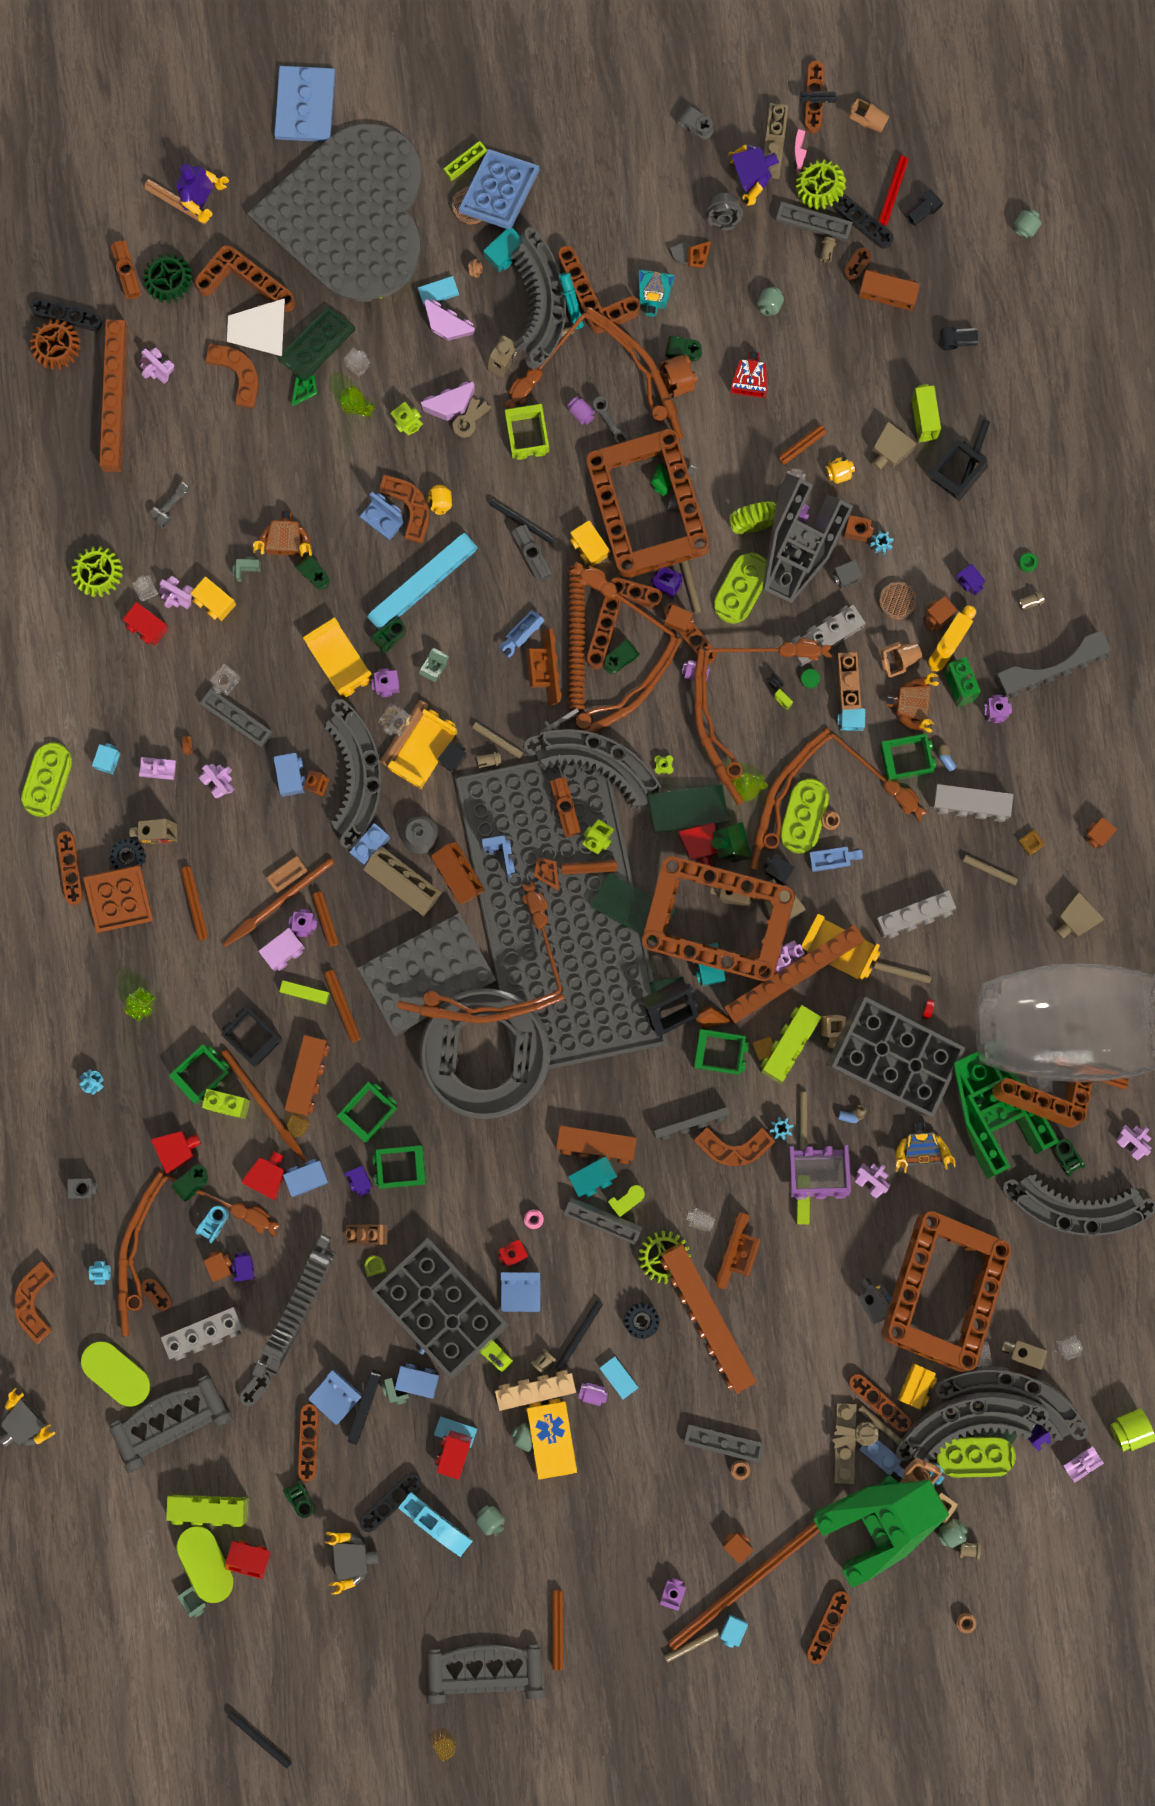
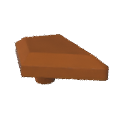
[688,241,711,268]
[534,858,559,891]
[695,1006,731,1030]

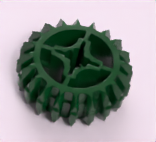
[142,252,193,304]

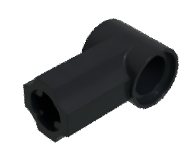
[905,189,944,226]
[940,327,978,350]

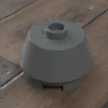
[706,193,743,230]
[401,816,440,854]

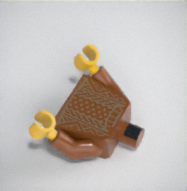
[253,511,312,557]
[886,673,939,733]

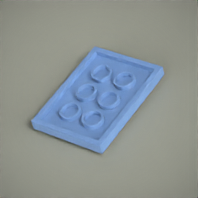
[275,66,335,142]
[459,149,540,230]

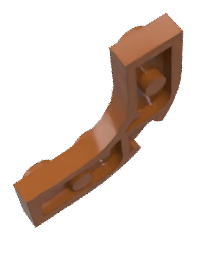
[206,344,259,409]
[379,475,430,544]
[693,1127,776,1166]
[14,1261,56,1344]

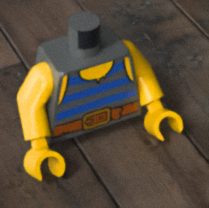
[895,1122,955,1173]

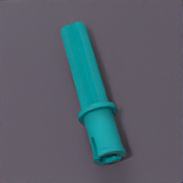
[559,272,584,329]

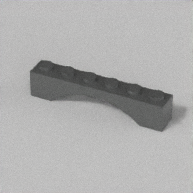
[995,630,1111,698]

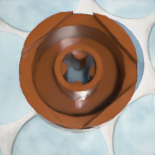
[659,355,698,398]

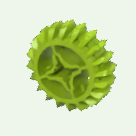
[796,159,846,210]
[729,501,776,535]
[71,546,123,597]
[638,1231,691,1284]

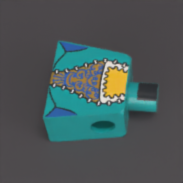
[639,270,675,317]

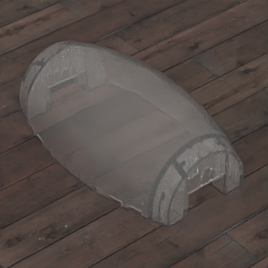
[975,963,1155,1082]

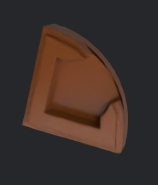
[182,736,193,755]

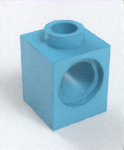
[837,709,865,731]
[92,743,121,775]
[720,1614,748,1648]

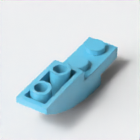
[399,1492,473,1557]

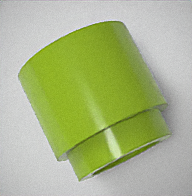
[1110,1408,1155,1452]

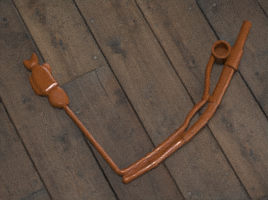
[504,307,684,440]
[569,562,682,733]
[694,638,832,806]
[750,728,927,871]
[397,882,565,1023]
[117,1171,280,1337]

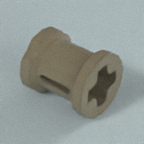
[531,1349,557,1375]
[959,1541,981,1560]

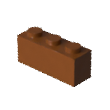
[859,270,920,311]
[431,842,486,905]

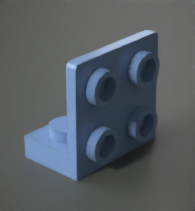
[360,492,404,541]
[482,835,515,878]
[501,1272,541,1312]
[309,1369,363,1425]

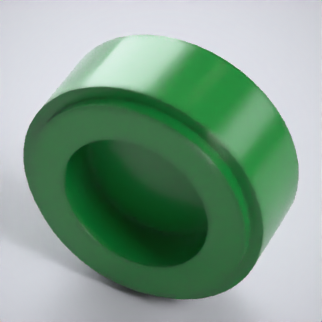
[1018,553,1038,573]
[801,669,820,689]

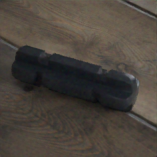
[800,91,836,103]

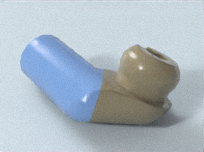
[937,743,956,771]
[838,1105,867,1123]

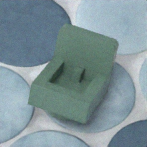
[233,557,261,582]
[419,648,449,682]
[382,1377,410,1405]
[177,1586,207,1618]

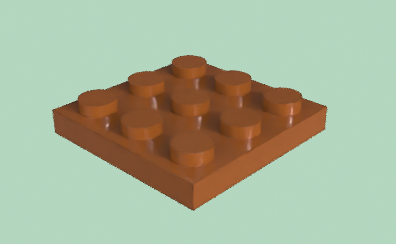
[83,864,154,933]

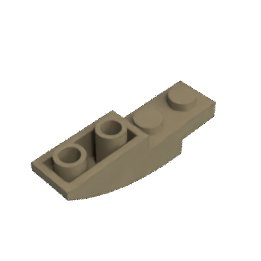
[764,103,789,179]

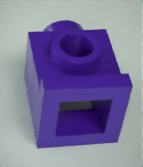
[955,564,986,595]
[652,567,682,599]
[344,1166,373,1197]
[232,1252,255,1282]

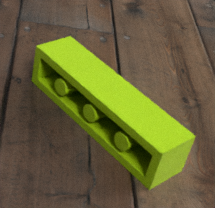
[443,141,487,182]
[279,980,330,1005]
[796,1175,810,1225]

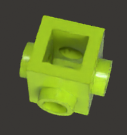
[391,402,423,436]
[582,819,614,854]

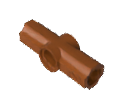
[111,240,142,299]
[550,777,581,837]

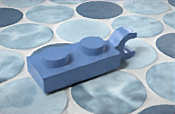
[499,610,545,658]
[809,846,863,872]
[859,1440,905,1478]

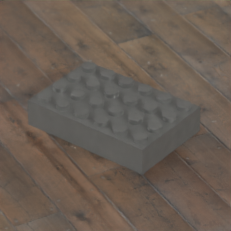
[358,913,497,1037]
[826,996,966,1118]
[371,1238,510,1379]

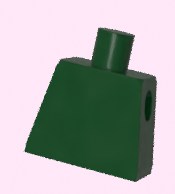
[712,822,751,862]

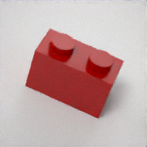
[122,602,169,646]
[435,1430,473,1480]
[225,1541,270,1579]

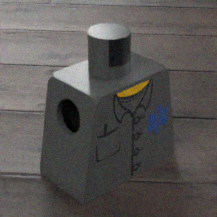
[858,1278,892,1325]

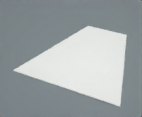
[227,298,285,356]

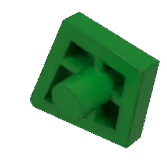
[291,375,318,406]
[651,463,673,496]

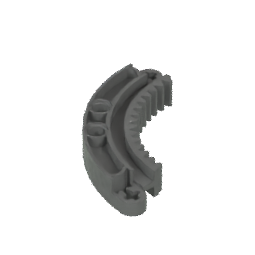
[510,227,566,369]
[325,699,382,850]
[523,729,664,811]
[1002,1174,1155,1236]
[252,1233,336,1379]
[935,1366,1088,1441]
[896,1392,1049,1463]

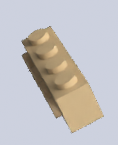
[495,1370,576,1411]

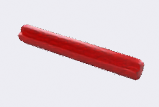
[878,155,909,226]

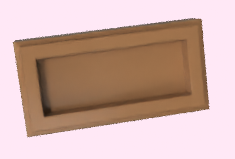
[266,855,308,894]

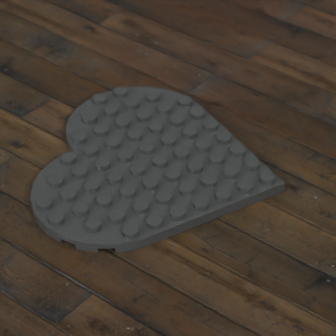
[247,124,422,302]

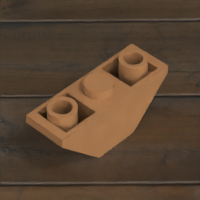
[838,652,861,710]
[345,1225,388,1245]

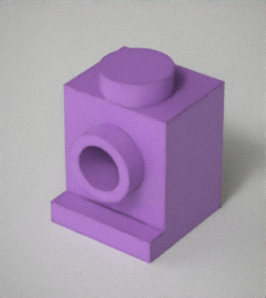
[659,1578,686,1611]

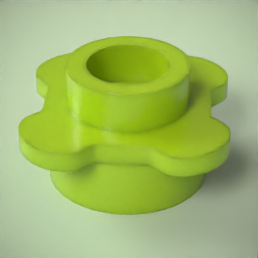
[655,755,674,774]

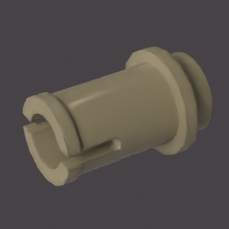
[820,237,836,263]
[1019,592,1044,611]
[477,751,502,768]

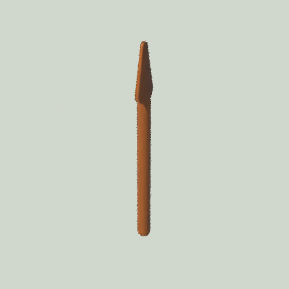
[222,858,334,947]
[221,1049,307,1163]

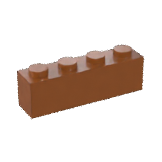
[284,1035,330,1117]
[556,1126,637,1164]

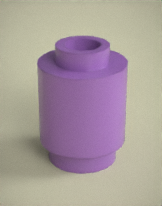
[567,396,595,425]
[682,660,710,682]
[578,1382,608,1406]

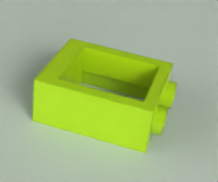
[911,384,941,443]
[505,404,549,460]
[202,1089,250,1119]

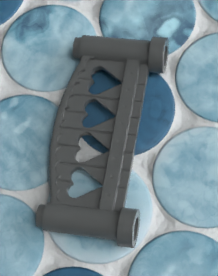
[109,1375,233,1474]
[426,1644,545,1704]

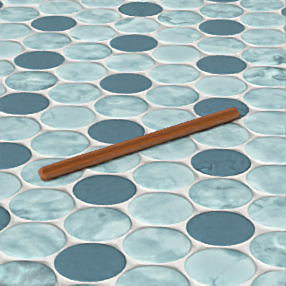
[668,1522,820,1650]

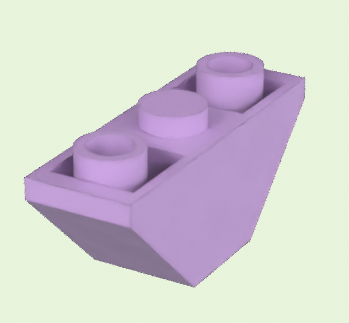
[424,299,475,341]
[421,382,475,421]

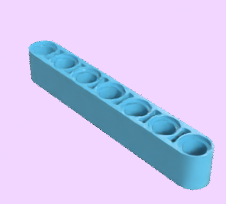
[367,533,478,630]

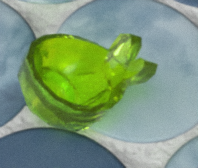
[340,386,375,417]
[732,773,768,802]

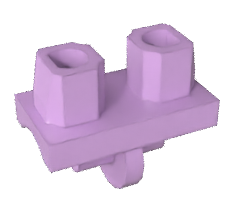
[140,348,174,384]
[159,576,194,610]
[139,757,176,780]
[199,764,235,798]
[775,940,804,973]
[1116,1124,1152,1160]
[854,1163,891,1198]
[1063,1446,1104,1483]

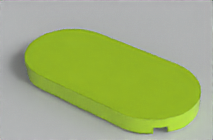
[714,553,766,624]
[21,742,72,817]
[780,779,829,854]
[81,1342,150,1406]
[936,1436,1016,1478]
[176,1526,233,1603]

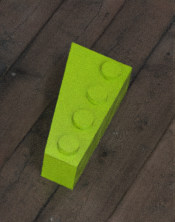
[760,1005,821,1084]
[166,1495,249,1527]

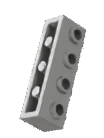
[790,605,866,667]
[932,784,1013,822]
[875,891,956,939]
[161,1307,244,1361]

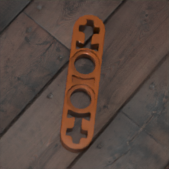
[804,61,825,133]
[664,602,717,665]
[57,831,83,906]
[849,1374,911,1432]
[298,1404,319,1482]
[807,1590,850,1664]

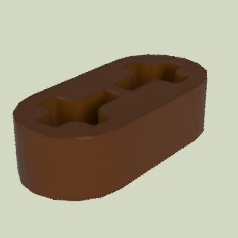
[844,248,871,282]
[141,1278,173,1311]

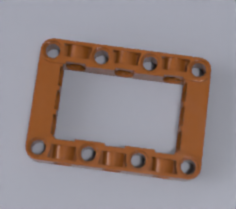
[587,429,710,578]
[642,856,795,981]
[881,1211,1011,1372]

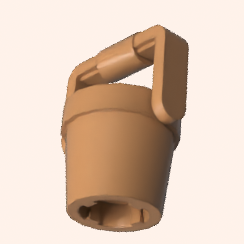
[849,99,889,133]
[880,642,922,677]
[899,1458,941,1484]

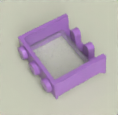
[788,1145,851,1200]

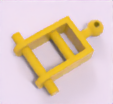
[928,605,976,671]

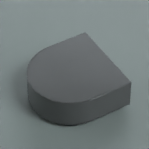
[670,242,689,264]

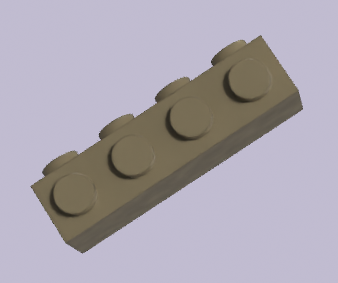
[363,846,442,916]

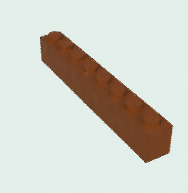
[99,320,129,472]
[724,924,865,1024]
[660,1242,757,1394]

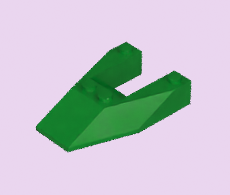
[953,1047,1059,1180]
[813,1480,949,1588]

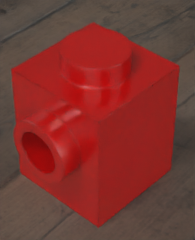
[497,1239,529,1267]

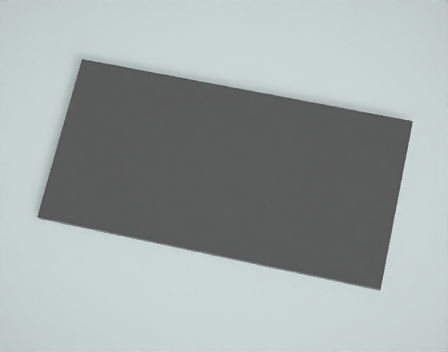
[455,760,668,1070]

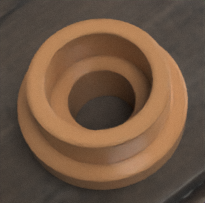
[468,259,483,278]
[821,811,840,830]
[731,1460,750,1480]
[956,1613,976,1634]

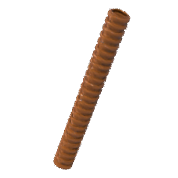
[568,565,585,711]

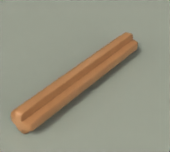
[144,179,210,225]
[380,700,428,767]

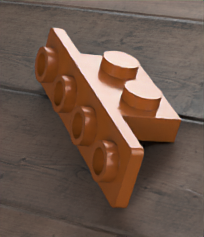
[526,628,561,706]
[715,1212,761,1290]

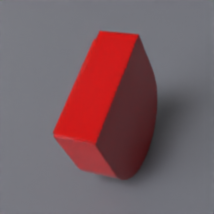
[921,999,935,1020]

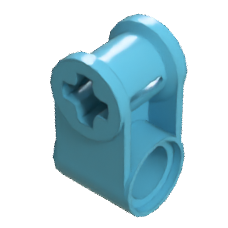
[195,1206,229,1244]

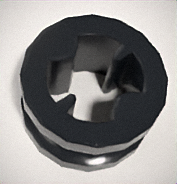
[766,673,784,691]

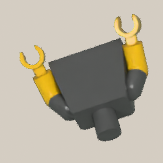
[0,1388,56,1447]
[325,1532,379,1595]

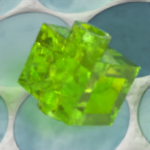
[124,987,156,1022]

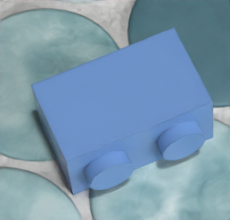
[274,753,306,797]
[349,823,390,867]
[283,1159,329,1197]
[395,1363,439,1399]

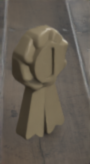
[453,398,492,438]
[832,1422,879,1449]

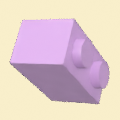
[259,928,305,971]

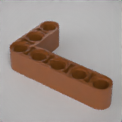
[195,245,296,312]
[558,246,640,334]
[587,578,662,670]
[992,1071,1093,1128]

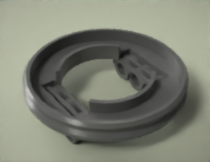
[420,988,550,1119]

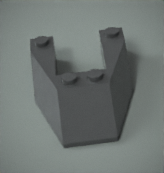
[762,473,853,603]

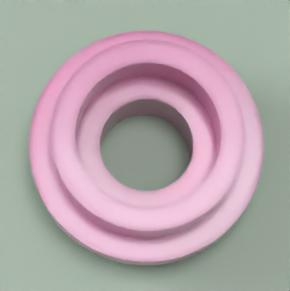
[524,1210,544,1229]

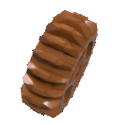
[30,319,81,371]

